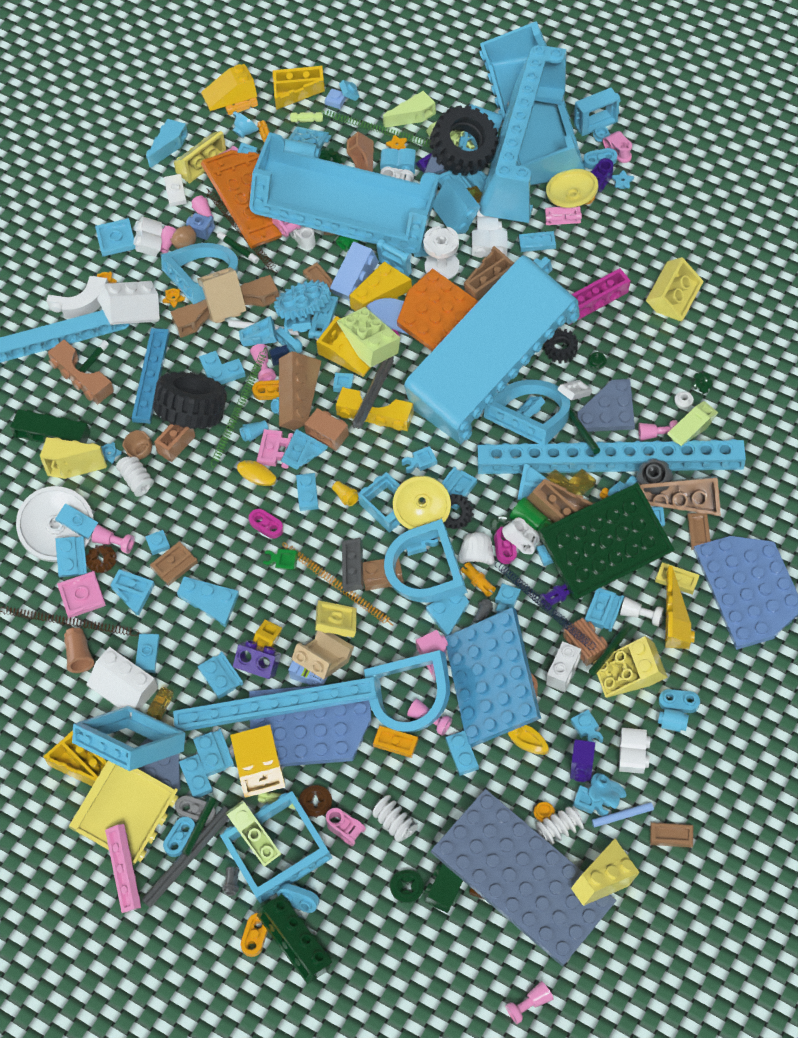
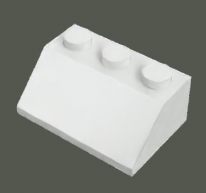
[97,281,160,325]
[87,647,158,717]

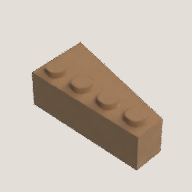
[279,351,321,430]

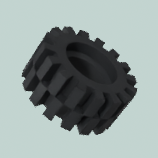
[545,328,578,364]
[444,494,474,529]

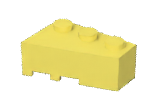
[571,839,640,906]

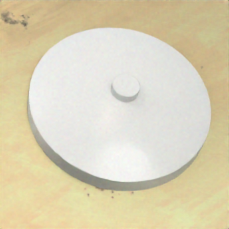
[16,486,94,562]

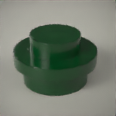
[588,352,607,369]

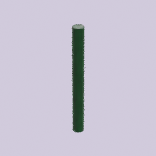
[569,407,600,454]
[589,622,633,676]

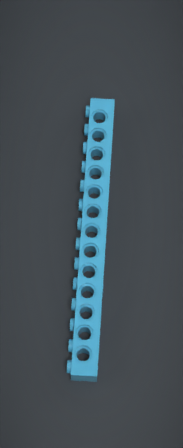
[478,439,746,474]

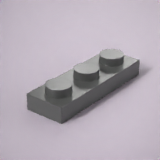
[342,538,364,592]

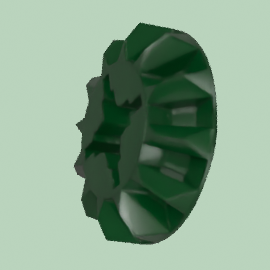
[319,147,344,164]
[390,870,424,904]

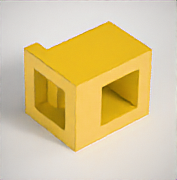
[253,619,282,648]

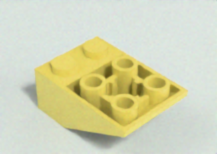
[40,437,107,479]
[593,636,668,698]

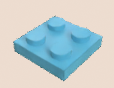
[95,218,135,257]

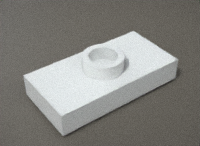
[164,174,187,207]
[558,380,593,400]

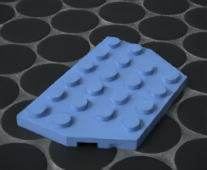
[693,536,798,650]
[249,685,372,767]

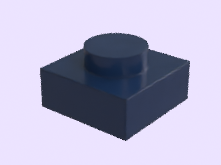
[269,345,289,366]

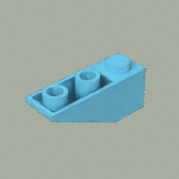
[146,119,188,167]

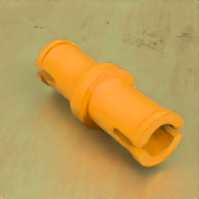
[461,562,496,597]

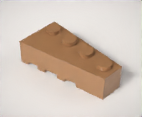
[639,476,721,516]

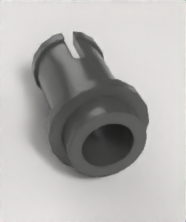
[473,599,493,623]
[222,867,239,896]

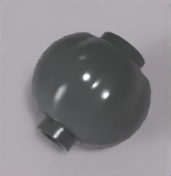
[636,458,673,495]

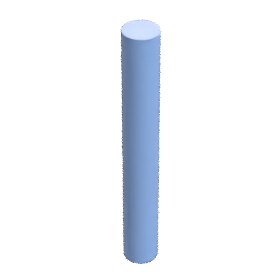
[591,802,654,828]

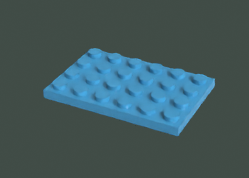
[445,607,541,748]

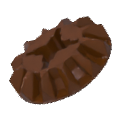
[86,544,117,573]
[299,785,332,818]

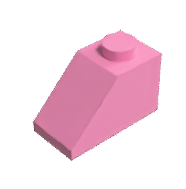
[416,630,448,680]

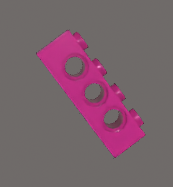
[569,268,630,325]

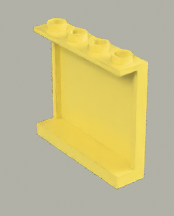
[69,761,179,865]

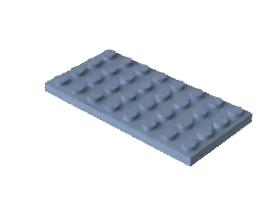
[431,789,617,967]

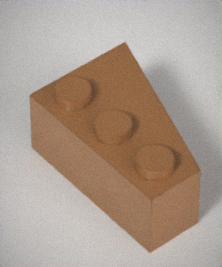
[464,246,514,301]
[527,479,595,523]

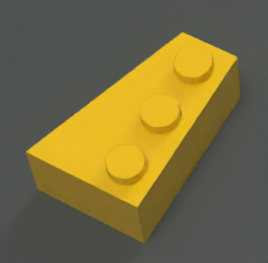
[272,66,325,110]
[349,261,412,311]
[43,731,107,786]

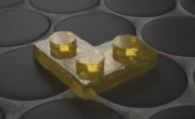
[546,469,596,496]

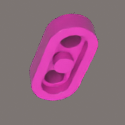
[249,509,283,539]
[494,527,517,564]

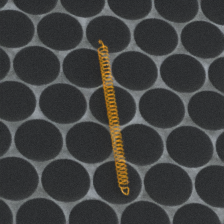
[282,542,393,626]

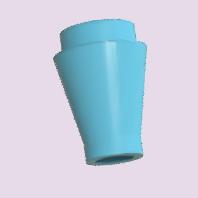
[240,420,269,442]

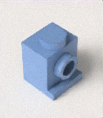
[186,213,215,240]

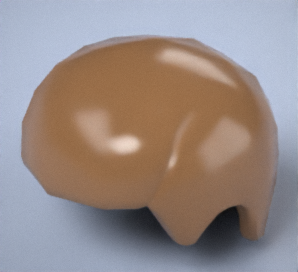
[170,225,197,249]
[122,430,153,460]

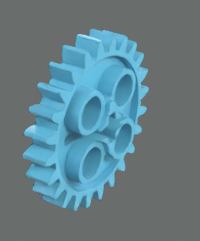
[274,280,331,321]

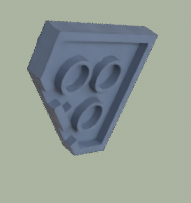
[577,379,635,432]
[137,721,181,795]

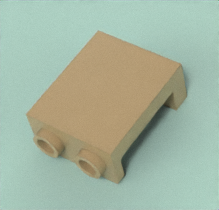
[197,267,247,323]
[291,631,354,680]

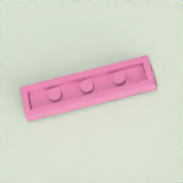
[105,824,141,913]

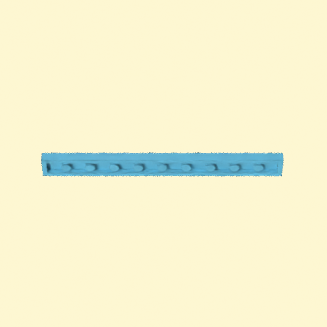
[173,677,377,731]

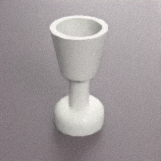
[620,597,664,627]

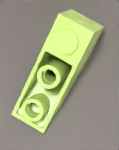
[383,91,436,128]
[667,401,718,446]
[226,801,281,867]

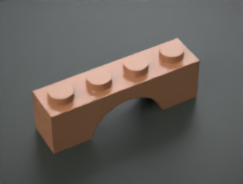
[347,132,374,172]
[48,339,114,405]

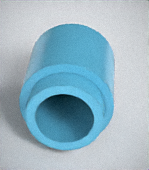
[658,708,689,732]

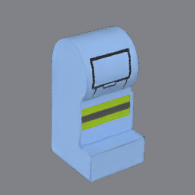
[288,661,328,686]

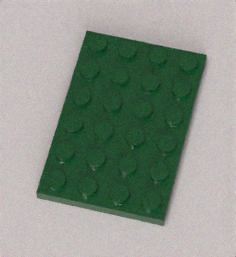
[538,482,675,601]

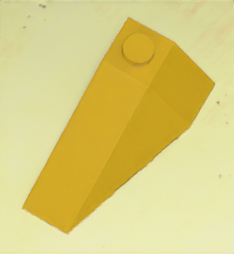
[665,566,695,649]

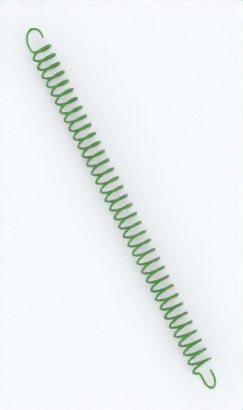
[319,110,431,147]
[211,347,267,467]

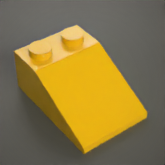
[201,64,257,111]

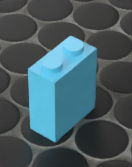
[432,179,481,234]

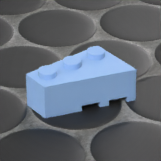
[330,242,379,301]

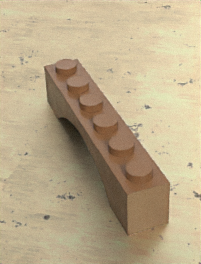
[170,275,279,338]

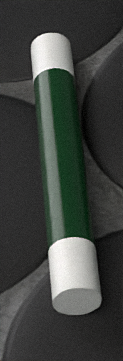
[217,231,259,264]
[78,340,109,373]

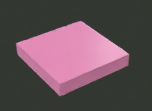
[57,571,106,619]

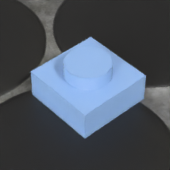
[325,88,347,109]

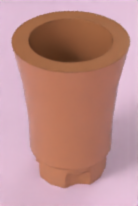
[64,627,94,673]

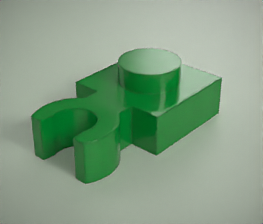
[263,549,298,571]

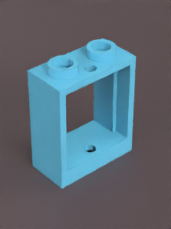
[574,88,621,136]
[358,472,401,533]

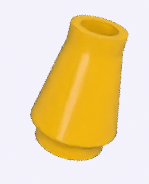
[332,481,358,506]

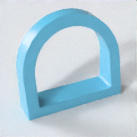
[161,243,238,304]
[484,380,570,446]
[384,519,468,603]
[364,650,450,732]

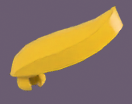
[237,460,276,486]
[508,725,549,755]

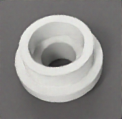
[675,391,694,409]

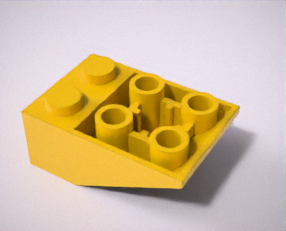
[316,316,370,377]
[230,724,286,798]

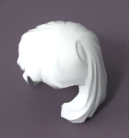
[458,532,494,565]

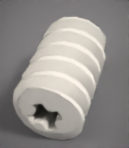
[116,457,154,497]
[372,795,418,842]
[536,806,584,845]

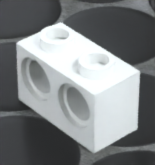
[546,642,581,692]

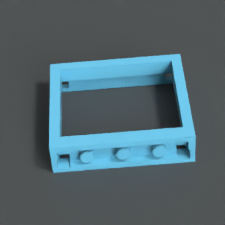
[72,706,185,771]
[220,791,332,904]

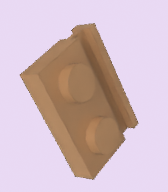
[150,541,198,586]
[363,557,404,591]

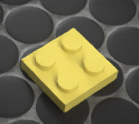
[315,600,357,638]

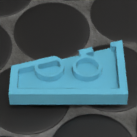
[177,577,239,628]

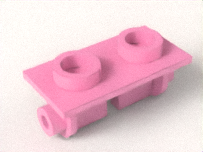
[545,206,582,225]

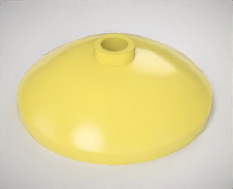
[546,169,599,208]
[393,476,451,530]

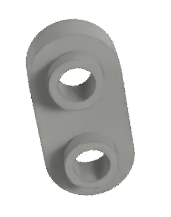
[175,796,216,825]

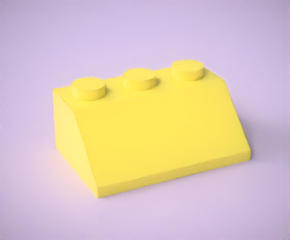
[174,131,226,184]
[646,257,704,321]

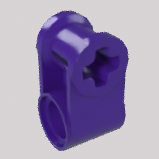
[591,158,613,192]

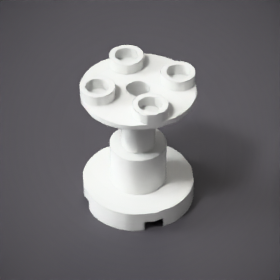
[423,226,460,280]

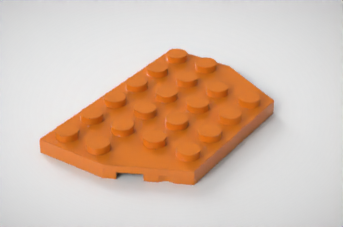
[201,150,283,249]
[397,268,479,351]

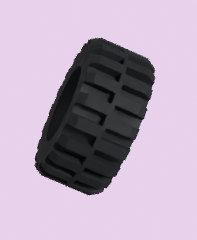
[429,105,499,176]
[153,371,227,429]

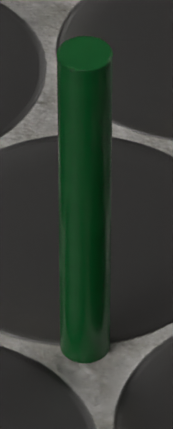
[182,796,217,856]

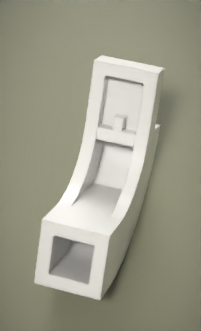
[46,276,108,319]

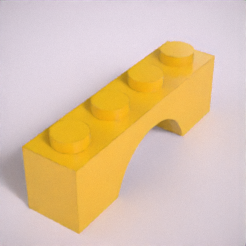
[336,387,414,431]

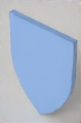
[366,298,409,335]

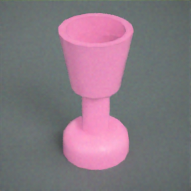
[250,344,276,381]
[638,420,678,441]
[92,525,135,554]
[407,699,452,736]
[505,981,554,1024]

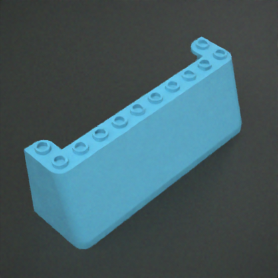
[479,21,585,185]
[479,45,566,223]
[249,132,440,254]
[404,255,580,445]

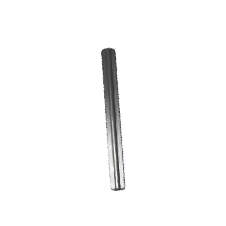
[352,356,394,429]
[142,807,229,907]

